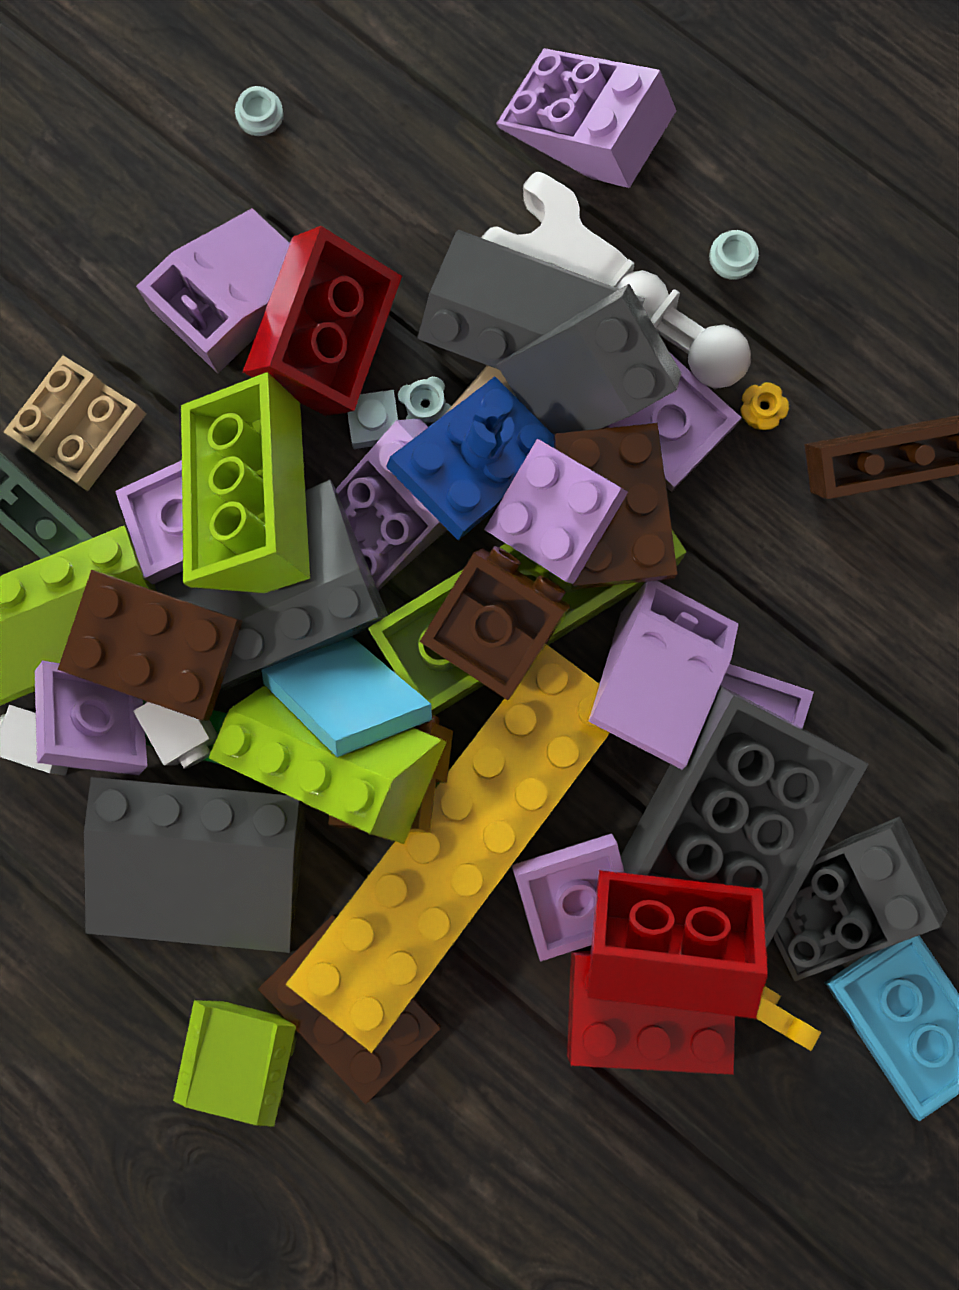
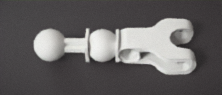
[481,172,751,389]

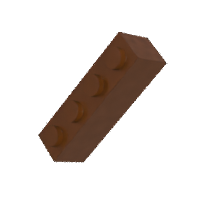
[805,415,959,499]

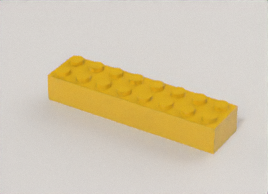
[285,644,610,1053]

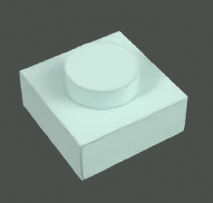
[347,390,398,449]

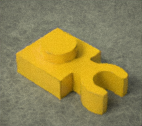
[757,986,821,1051]

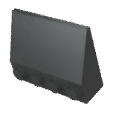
[155,480,388,694]
[620,685,869,948]
[84,777,307,953]

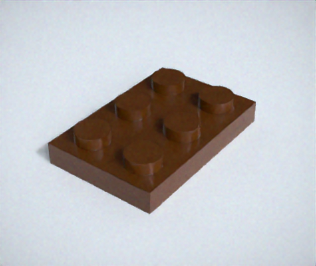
[554,423,678,590]
[58,570,243,721]
[258,914,441,1105]

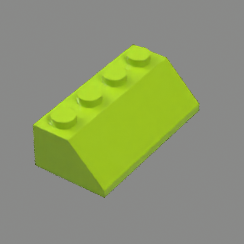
[181,372,310,593]
[0,525,156,706]
[208,685,446,844]

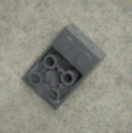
[773,817,948,981]

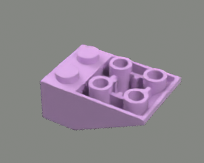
[496,49,676,188]
[136,209,290,373]
[336,419,447,590]
[588,581,738,770]

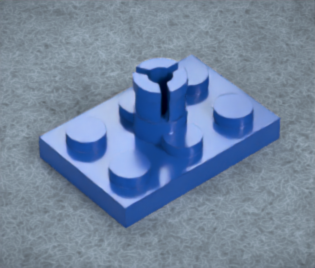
[386,377,555,540]

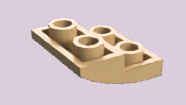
[4,355,146,491]

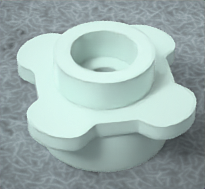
[398,377,451,424]

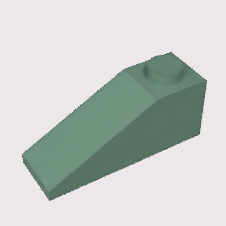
[0,452,93,559]

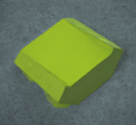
[173,1000,297,1127]

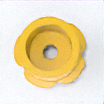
[740,382,789,430]

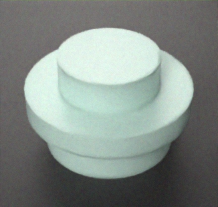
[235,86,283,136]
[709,230,759,279]

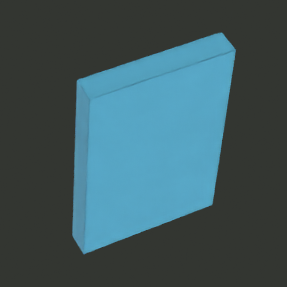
[262,637,432,757]
[824,935,959,1121]

